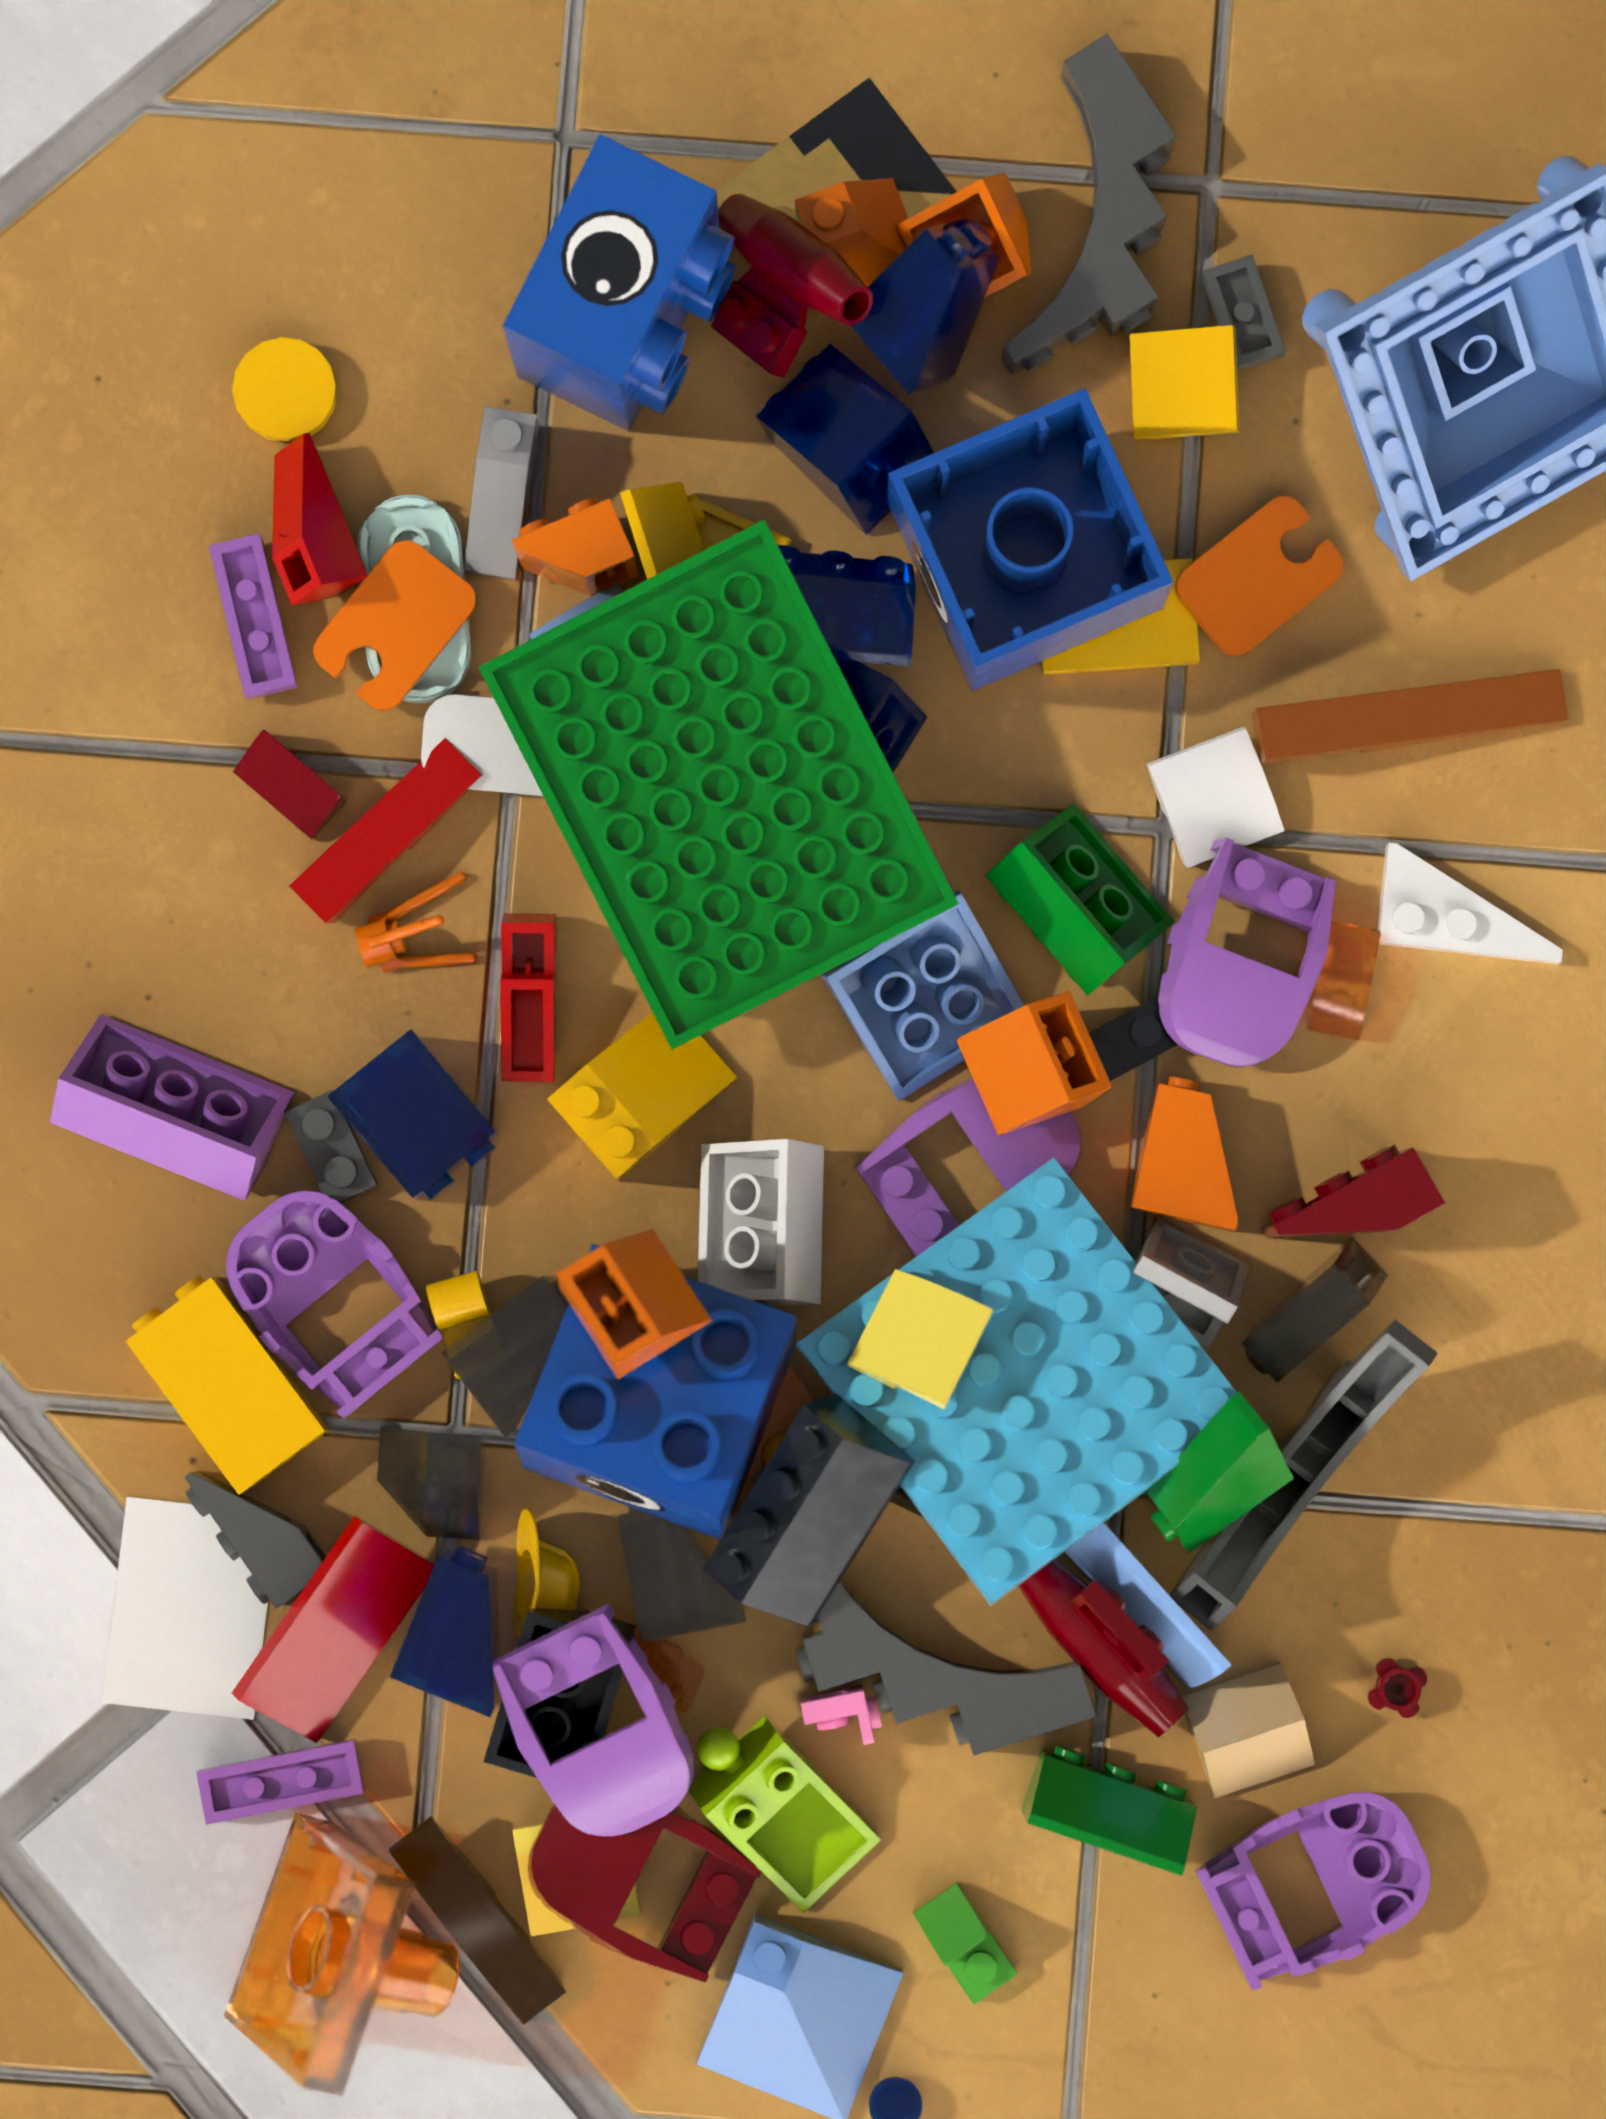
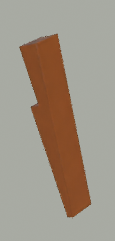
[1252,669,1569,765]

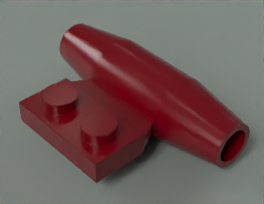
[710,194,873,378]
[1018,1559,1189,1737]

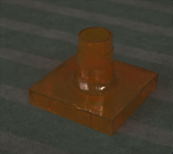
[224,1812,459,2096]

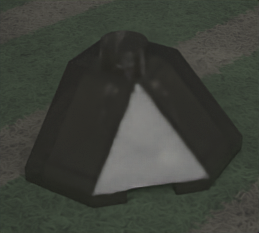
[377,1427,487,1540]

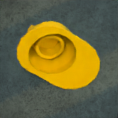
[512,1508,580,1638]

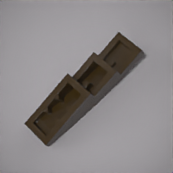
[389,1816,566,2025]

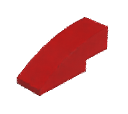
[500,913,557,1082]

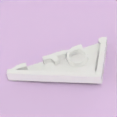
[1376,842,1563,964]

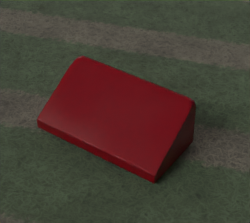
[233,729,346,840]

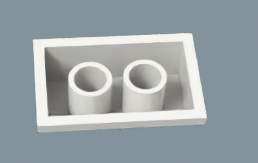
[698,1139,824,1306]

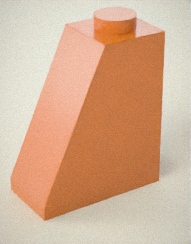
[1128,1076,1238,1232]

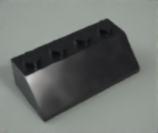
[703,1393,915,1626]

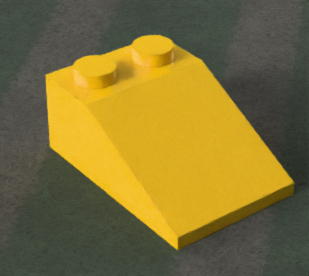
[547,1012,738,1181]

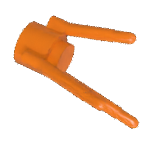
[355,872,477,973]

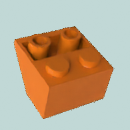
[512,497,639,596]
[956,991,1112,1136]
[556,1229,711,1379]

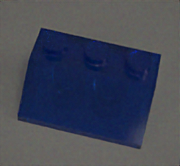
[778,545,916,667]

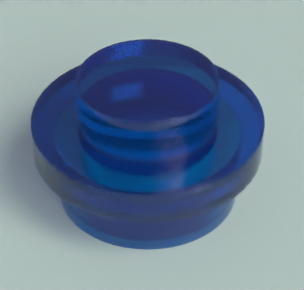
[869,2076,922,2119]

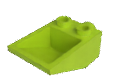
[688,1715,881,1913]

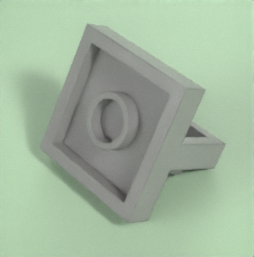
[1133,1215,1250,1348]

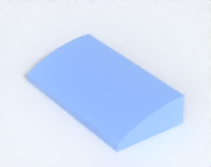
[1064,1522,1231,1688]

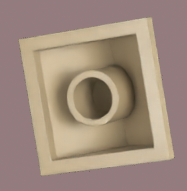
[1181,1662,1315,1798]

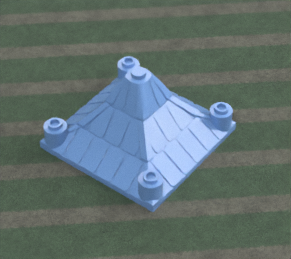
[1302,156,1606,581]

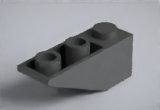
[185,1471,326,1609]

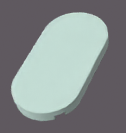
[357,495,472,704]

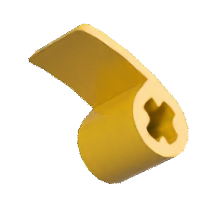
[426,1270,505,1379]

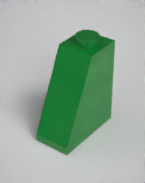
[1147,1392,1294,1553]

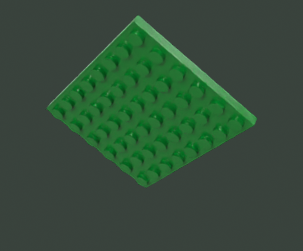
[478,520,959,1050]

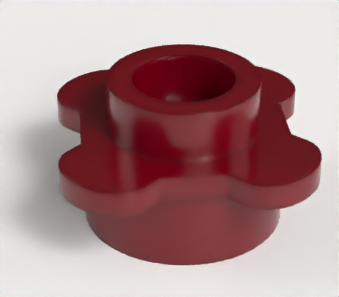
[1367,1658,1427,1718]

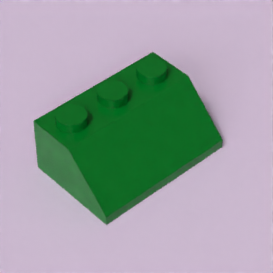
[985,803,1175,996]
[1021,1745,1197,1876]

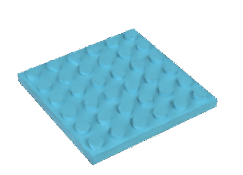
[797,1157,1237,1606]

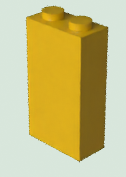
[125,1275,331,1495]

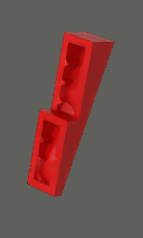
[289,738,482,923]

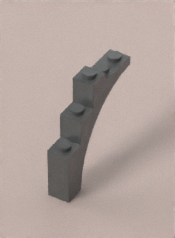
[1001,33,1176,375]
[1170,1319,1438,1630]
[796,1580,1096,1756]

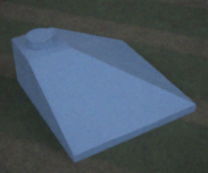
[820,891,1025,1101]
[696,1912,903,2119]

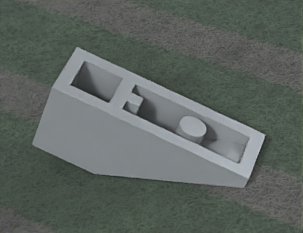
[464,407,541,581]

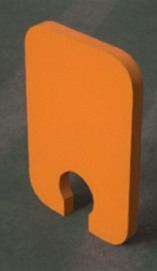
[1175,496,1344,657]
[313,540,477,711]

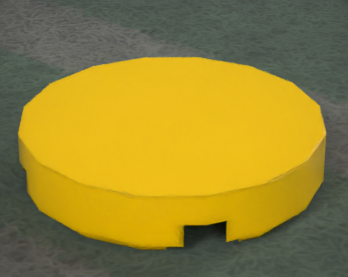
[232,337,337,442]

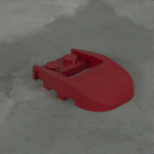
[528,1803,762,1983]

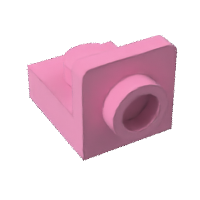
[800,1685,882,1745]

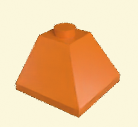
[897,173,1031,320]
[794,178,922,297]

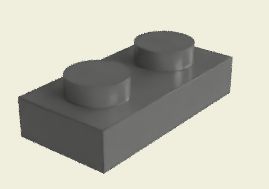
[1201,254,1285,372]
[284,1090,379,1203]

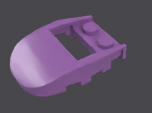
[1158,838,1336,1068]
[855,1076,1082,1257]
[226,1191,443,1419]
[492,1604,694,1836]
[1195,1792,1431,1990]

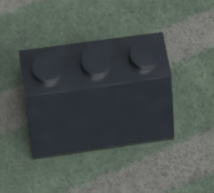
[483,1608,637,1778]

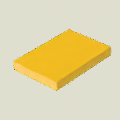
[1042,558,1200,674]

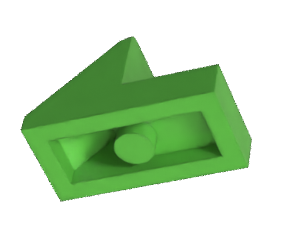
[913,1882,1018,2004]

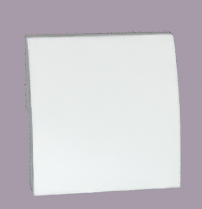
[1146,726,1285,868]

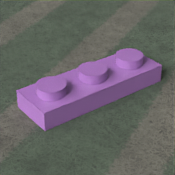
[209,533,298,700]
[196,1739,366,1825]

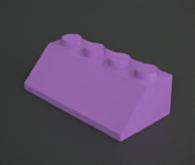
[50,1014,294,1201]

